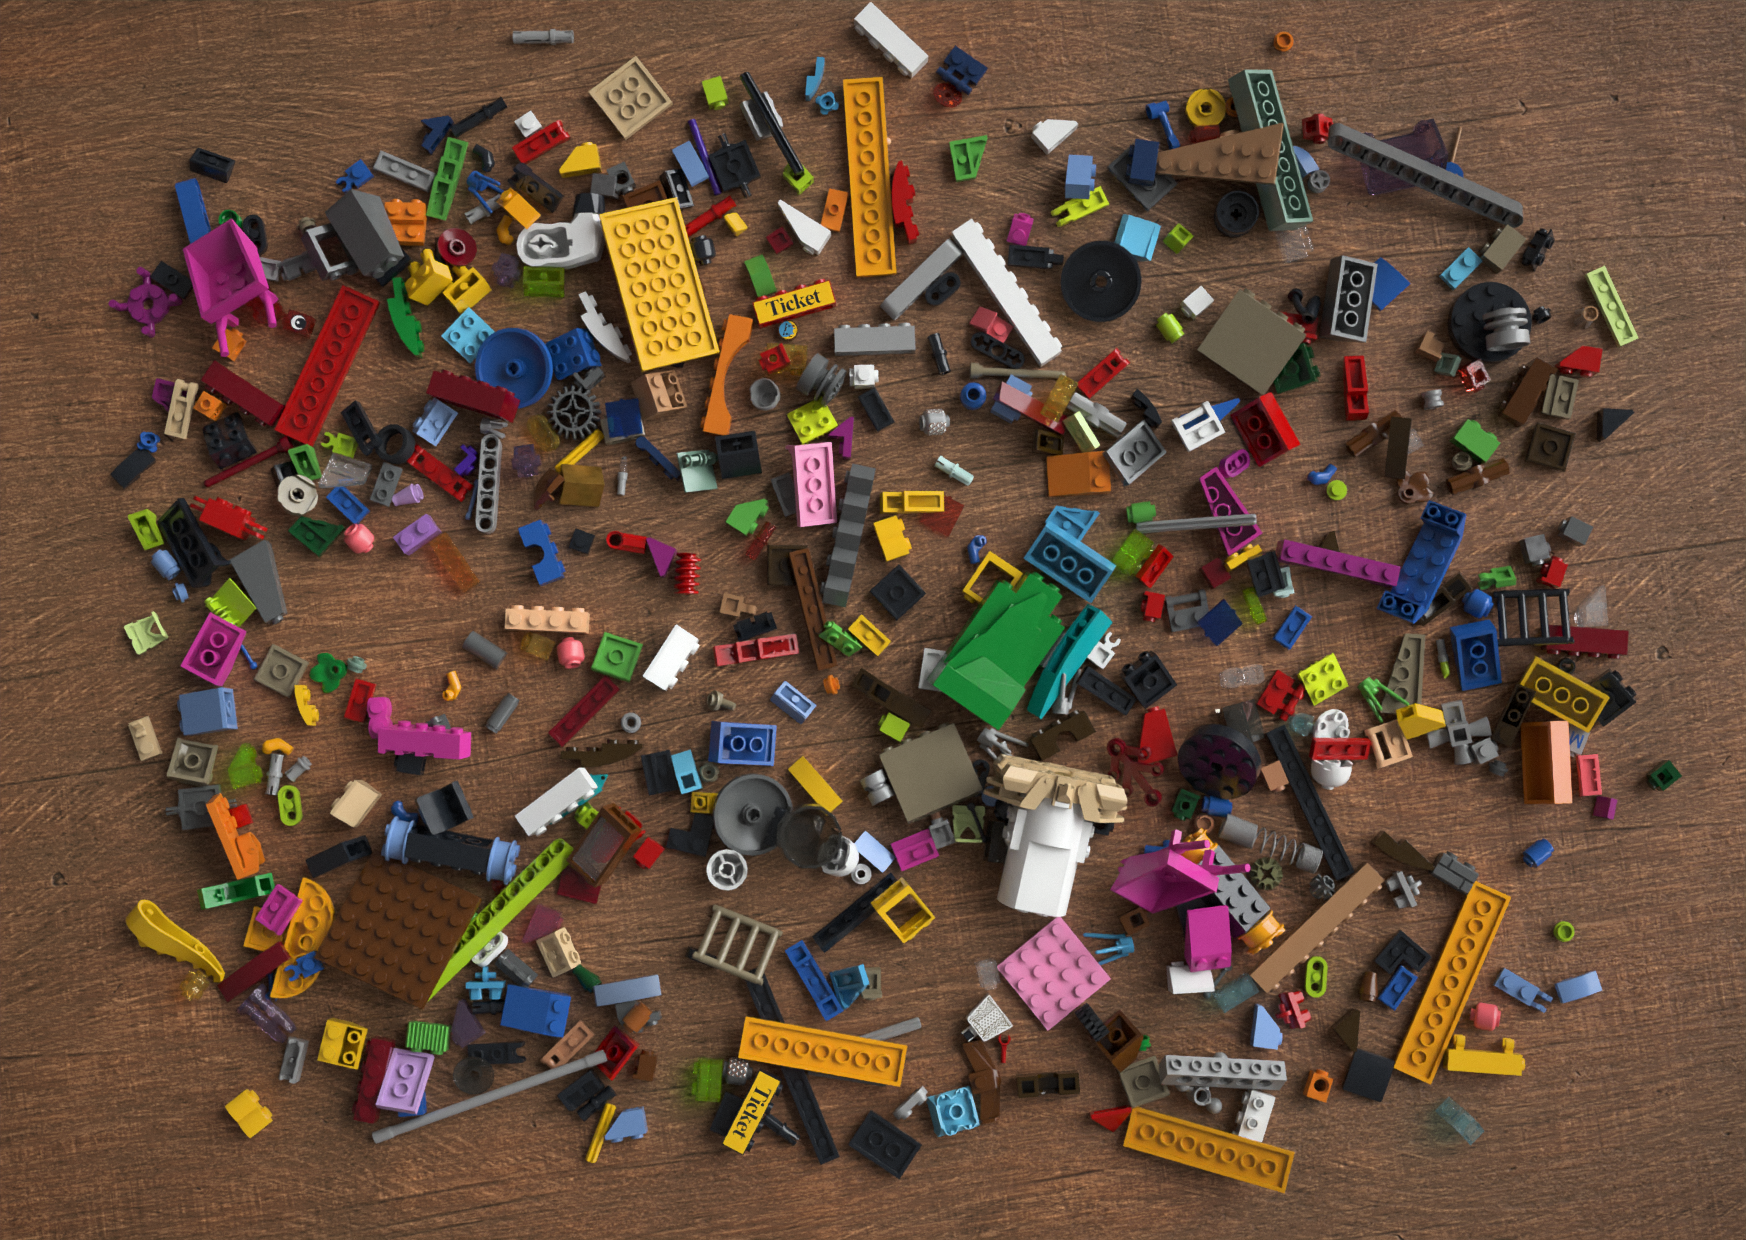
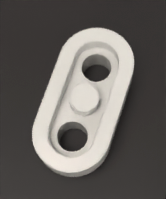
[472,931,508,967]

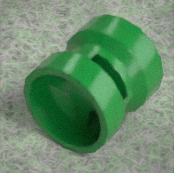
[218,210,243,230]

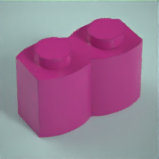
[367,697,393,739]

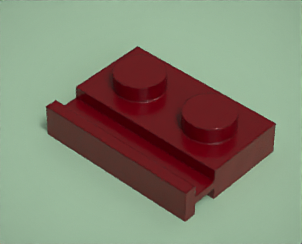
[557,866,602,904]

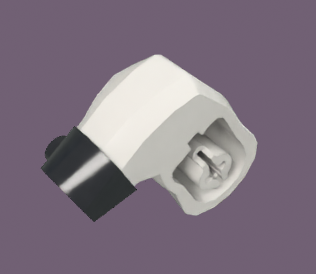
[517,193,606,269]

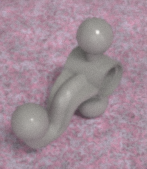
[1175,1052,1228,1114]

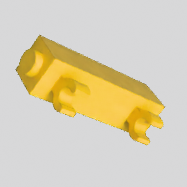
[1443,1034,1525,1076]

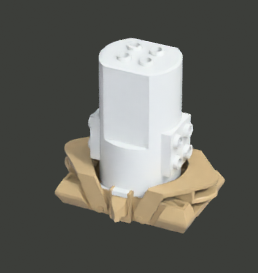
[983,754,1127,917]

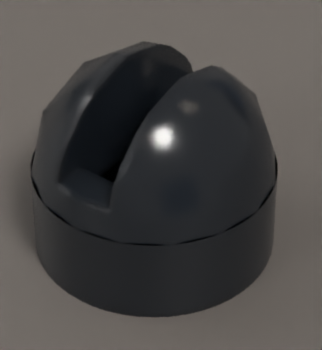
[1558,658,1576,674]

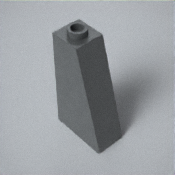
[230,540,288,625]

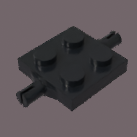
[709,133,761,199]

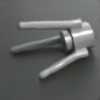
[1050,669,1081,714]
[977,727,1029,760]

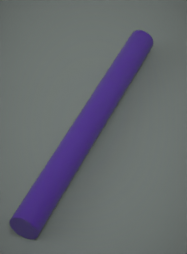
[688,119,722,196]

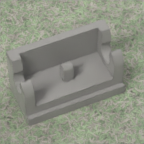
[278,1036,309,1084]

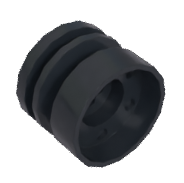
[1213,191,1259,238]

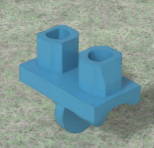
[466,966,506,1000]

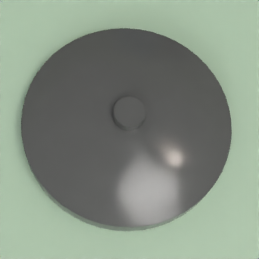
[712,773,793,856]

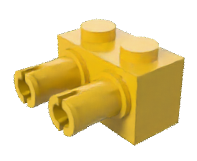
[404,249,453,306]
[443,266,492,315]

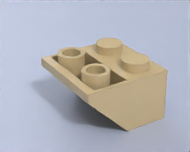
[330,780,383,827]

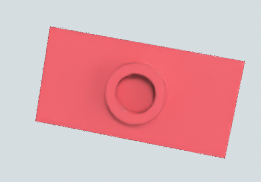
[1576,754,1602,796]

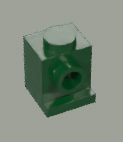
[1646,760,1682,791]
[1170,788,1200,821]

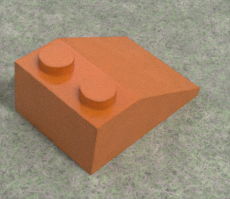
[1046,451,1111,497]

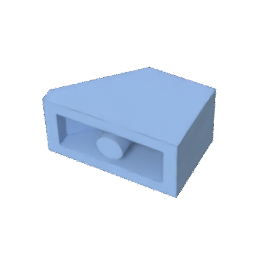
[1250,1004,1282,1050]

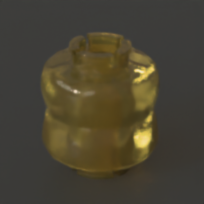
[179,969,210,1001]

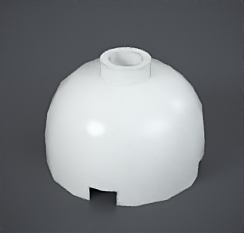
[1311,760,1353,790]
[818,835,859,877]
[707,849,748,890]

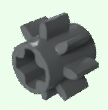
[1309,874,1335,901]

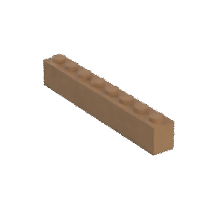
[1247,862,1384,993]

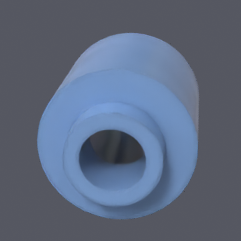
[151,550,181,580]

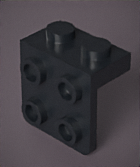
[202,412,257,470]
[415,780,474,834]

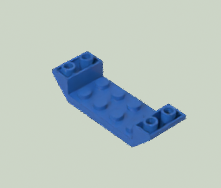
[1377,500,1466,624]

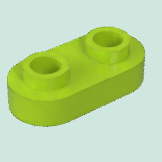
[278,785,303,826]
[1304,956,1328,998]

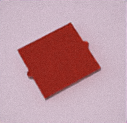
[919,495,965,537]

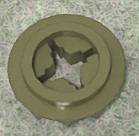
[1250,857,1283,890]

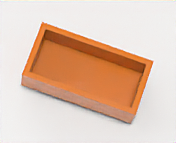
[1520,721,1572,804]

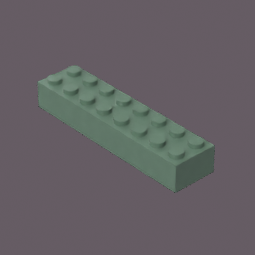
[1228,70,1313,231]

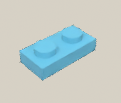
[1439,247,1483,290]

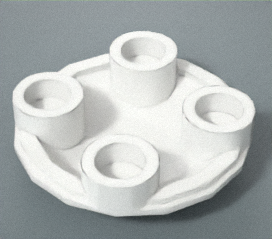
[1313,709,1350,738]

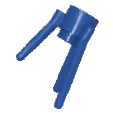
[467,171,504,213]

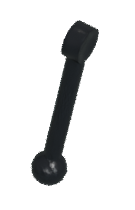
[967,802,988,843]

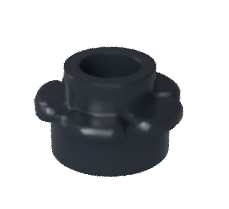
[1532,306,1552,324]

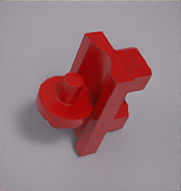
[1275,991,1311,1029]

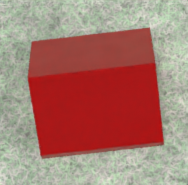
[594,1026,640,1081]

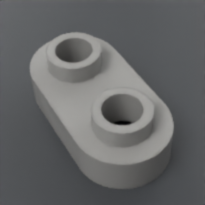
[892,1086,928,1120]

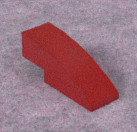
[1343,355,1369,421]

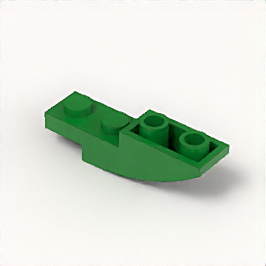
[387,277,425,359]

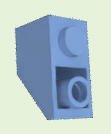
[605,1106,648,1143]

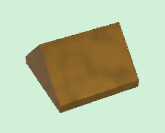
[559,464,605,507]

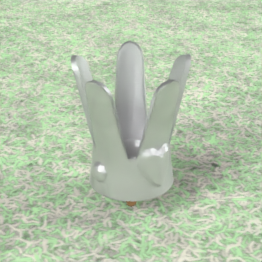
[1574,306,1599,328]
[476,418,508,439]

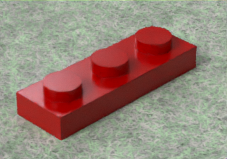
[1309,738,1371,760]

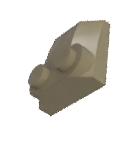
[167,738,218,786]

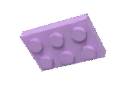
[376,1048,435,1115]

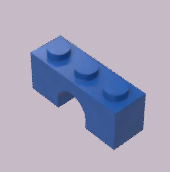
[518,520,566,586]

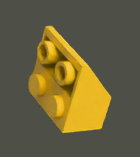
[317,1018,368,1070]

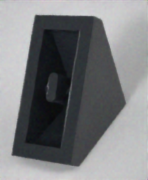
[1596,408,1635,442]

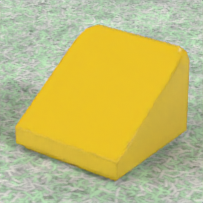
[724,213,747,237]

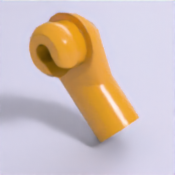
[497,215,514,245]
[442,671,461,701]
[262,738,294,756]

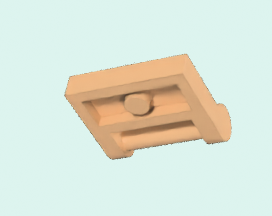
[1364,719,1413,769]

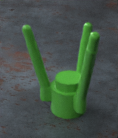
[1358,677,1409,723]

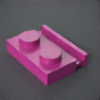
[891,829,939,871]
[255,884,303,935]

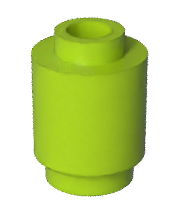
[1156,313,1184,344]

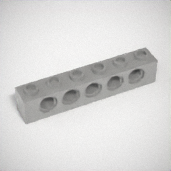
[1159,1055,1287,1090]

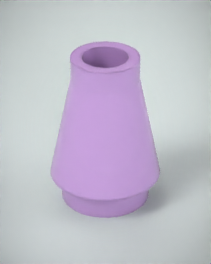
[392,484,424,506]

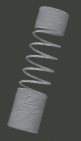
[1218,813,1323,874]

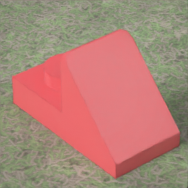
[969,307,1014,343]

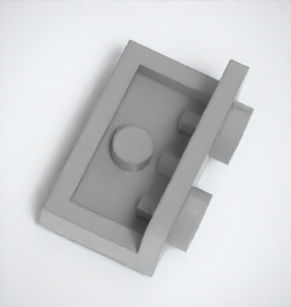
[739,91,783,141]

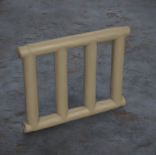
[692,904,783,985]

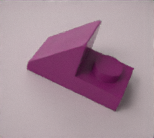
[828,417,854,460]

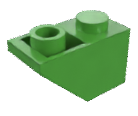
[726,499,769,537]

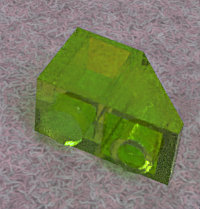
[228,743,263,789]

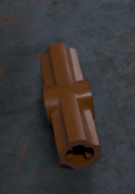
[1345,410,1402,458]
[1446,457,1510,495]

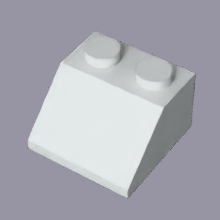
[1166,961,1215,994]

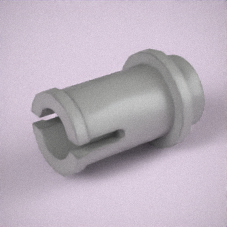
[285,756,312,782]

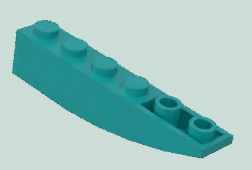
[1027,603,1113,719]

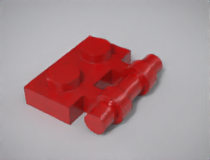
[1256,670,1306,722]

